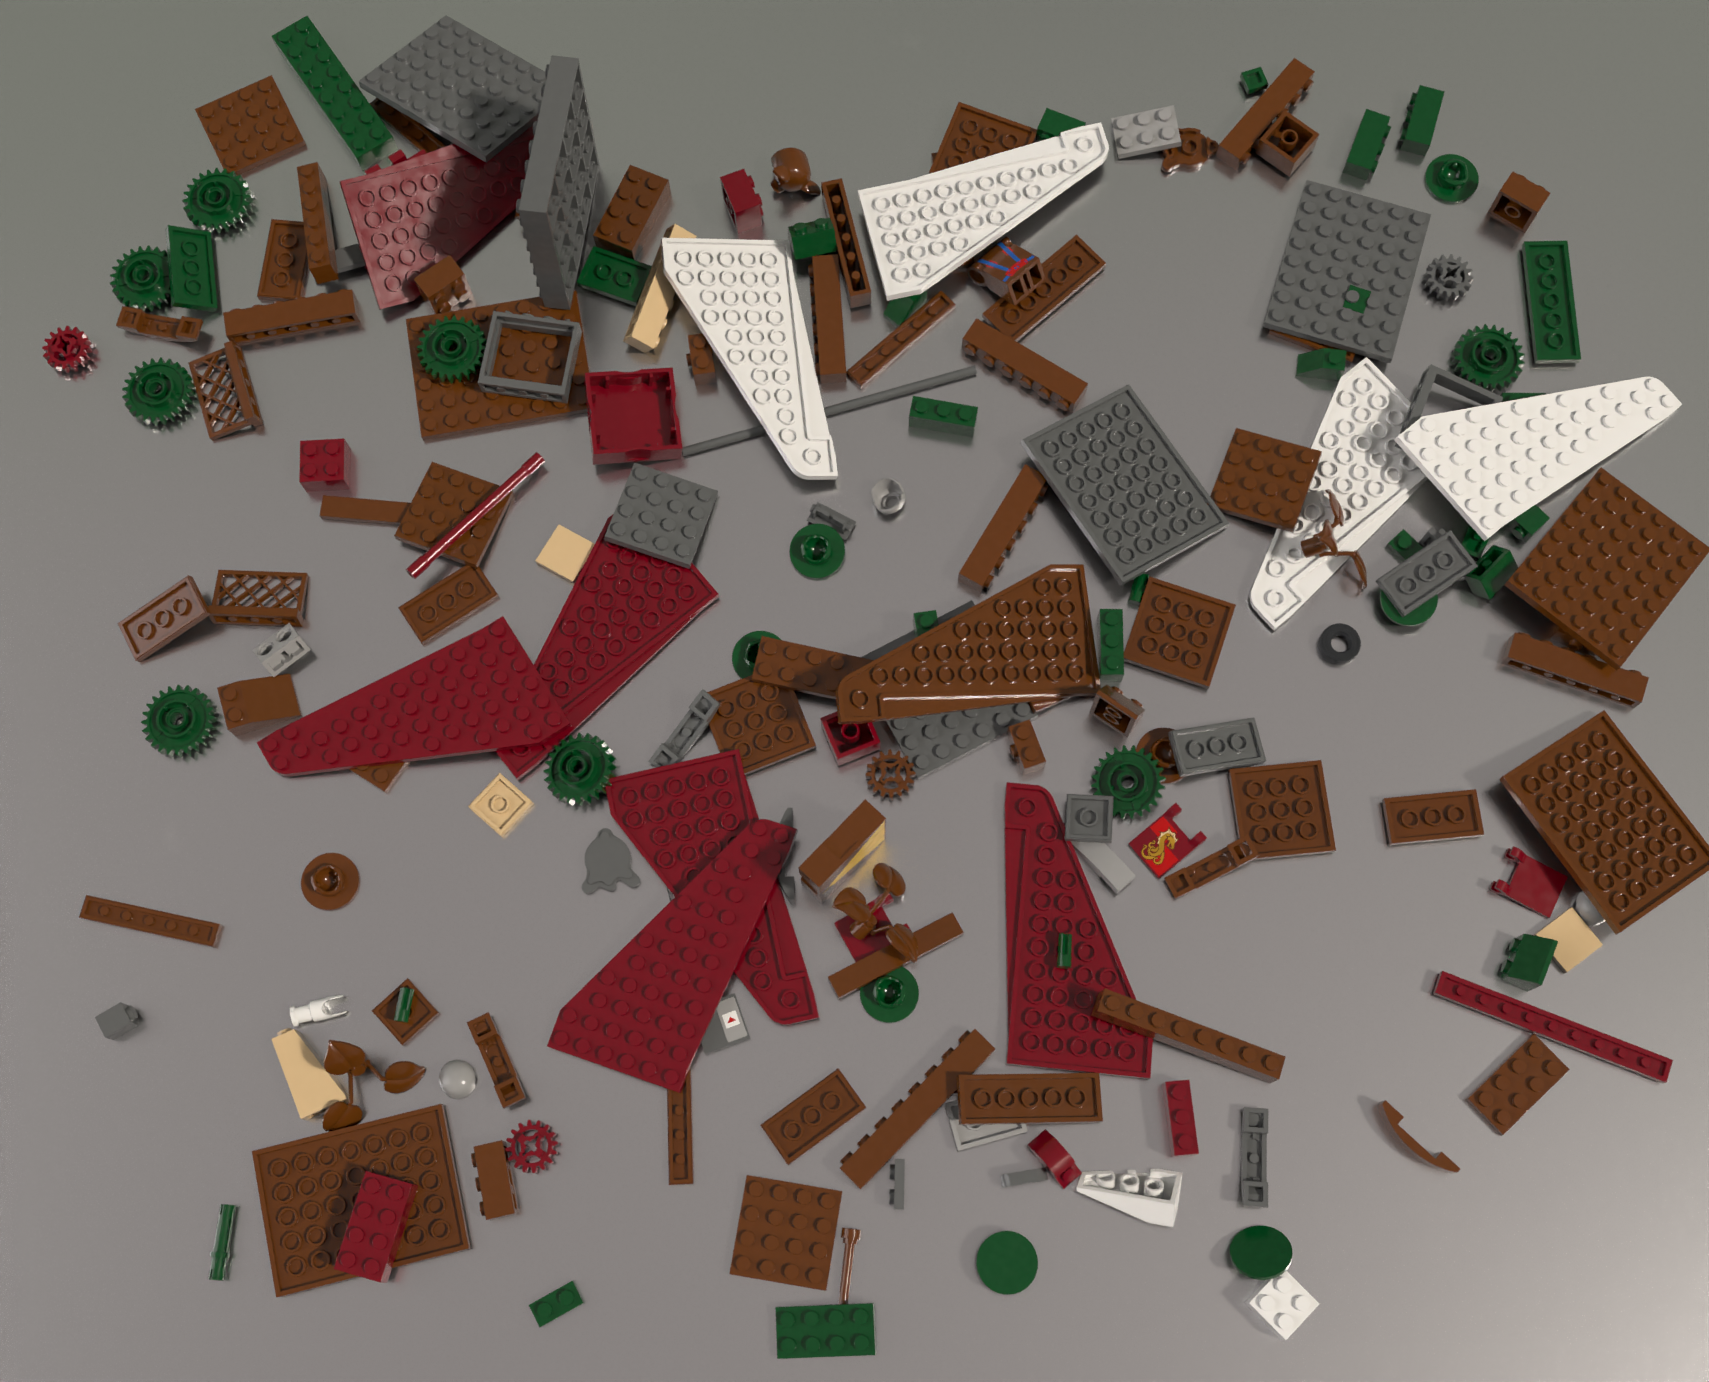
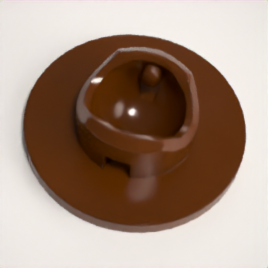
[1136,728,1184,784]
[301,853,360,911]

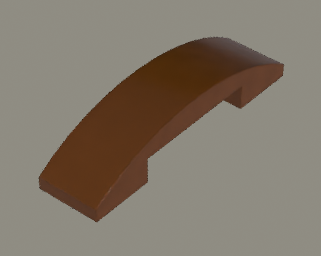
[116,306,203,342]
[1164,835,1259,899]
[467,1012,526,1109]
[1377,1100,1460,1174]

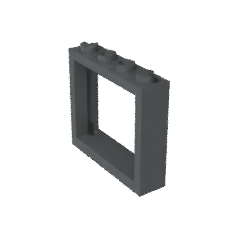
[478,311,582,403]
[1395,364,1503,451]

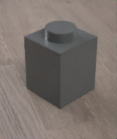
[95,1002,139,1040]

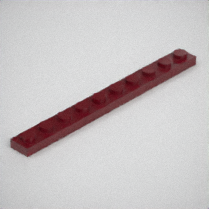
[1433,971,1673,1083]

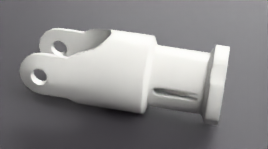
[289,995,347,1027]

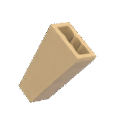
[271,1028,349,1120]

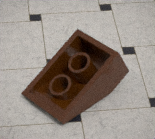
[217,674,302,737]
[1090,685,1145,737]

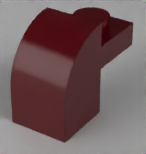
[1028,1129,1082,1189]

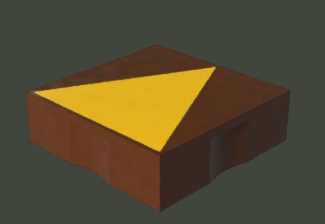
[798,799,886,904]

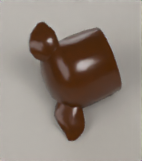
[770,148,821,195]

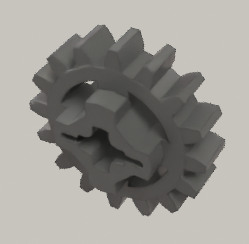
[1424,254,1474,301]

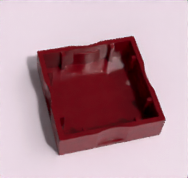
[584,367,682,465]

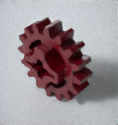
[42,326,93,373]
[505,1120,559,1174]

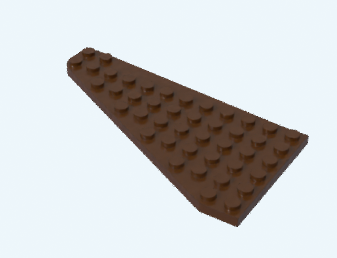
[835,564,1101,724]

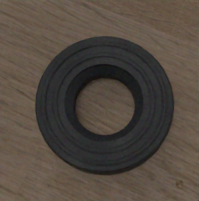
[1319,623,1361,665]

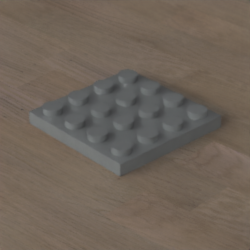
[604,463,718,569]

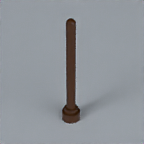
[838,1227,861,1304]

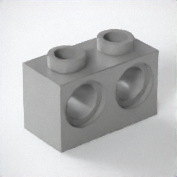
[252,623,310,677]

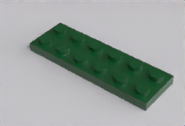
[1522,241,1581,364]

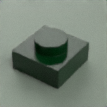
[1240,67,1268,95]

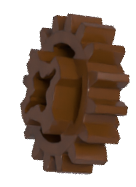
[866,749,916,800]

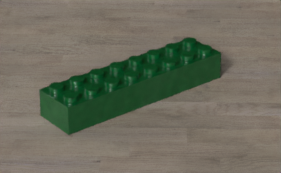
[271,16,398,171]

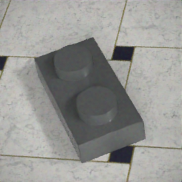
[889,1159,905,1210]

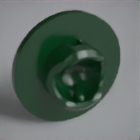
[1425,154,1479,203]
[789,524,845,579]
[1380,590,1438,626]
[732,631,781,679]
[860,967,919,1023]
[1230,1225,1293,1280]
[976,1231,1038,1295]

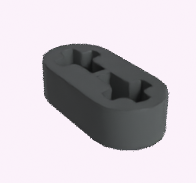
[1001,1168,1048,1188]

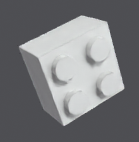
[1244,1271,1319,1340]

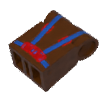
[967,236,1046,306]

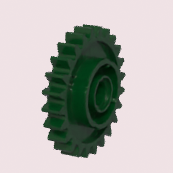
[182,168,253,234]
[110,245,171,312]
[417,315,487,384]
[1452,324,1525,392]
[122,357,195,426]
[141,685,218,758]
[544,733,617,806]
[1091,745,1166,820]

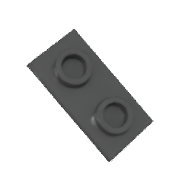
[807,502,856,541]

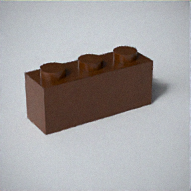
[471,1140,519,1221]

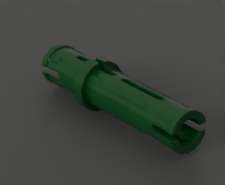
[208,1204,236,1281]

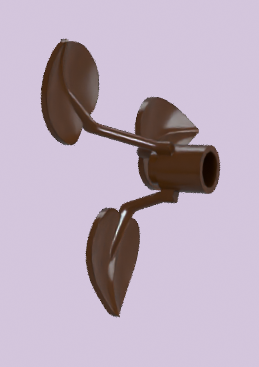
[1301,489,1367,589]
[832,863,918,963]
[322,1040,425,1132]

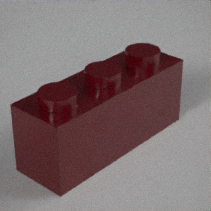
[1161,1080,1199,1157]

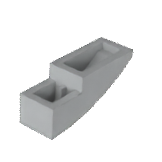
[1071,841,1136,894]

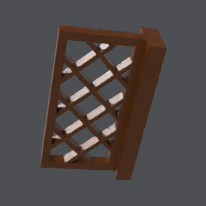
[188,340,263,441]
[208,570,309,627]

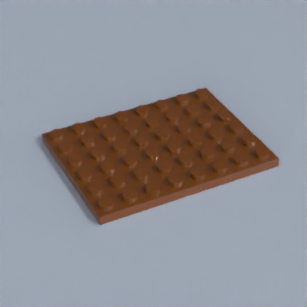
[406,290,590,441]
[1504,467,1709,670]
[1499,710,1709,935]
[252,1104,471,1298]

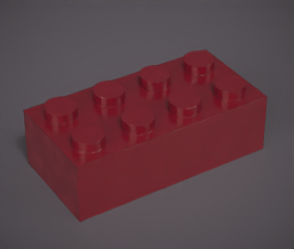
[334,1171,418,1283]

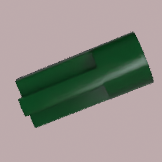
[1128,573,1149,606]
[1057,933,1072,969]
[394,987,414,1023]

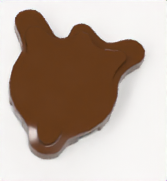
[1160,128,1219,172]

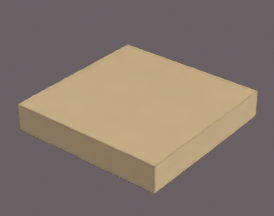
[535,525,595,584]
[468,773,534,838]
[1534,907,1603,973]

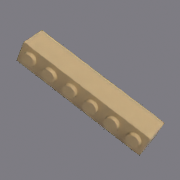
[623,224,697,353]

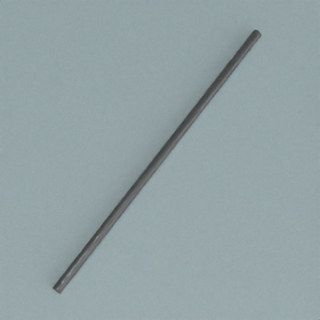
[682,365,977,456]

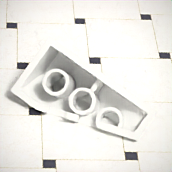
[1077,1169,1182,1227]

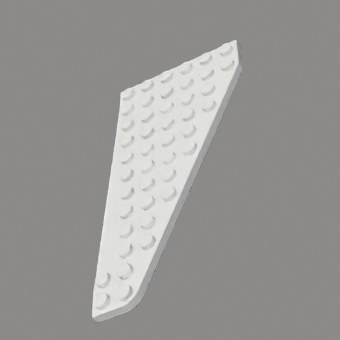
[858,122,1109,301]
[661,238,838,480]
[1250,357,1428,631]
[1394,377,1682,541]

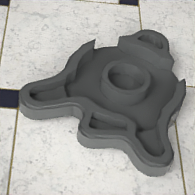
[582,828,641,894]

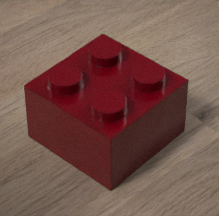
[720,169,764,234]
[299,438,351,492]
[820,712,881,766]

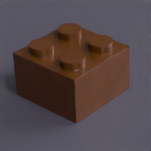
[1255,110,1320,177]
[1488,172,1550,233]
[414,255,473,314]

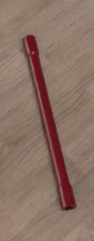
[406,452,545,579]

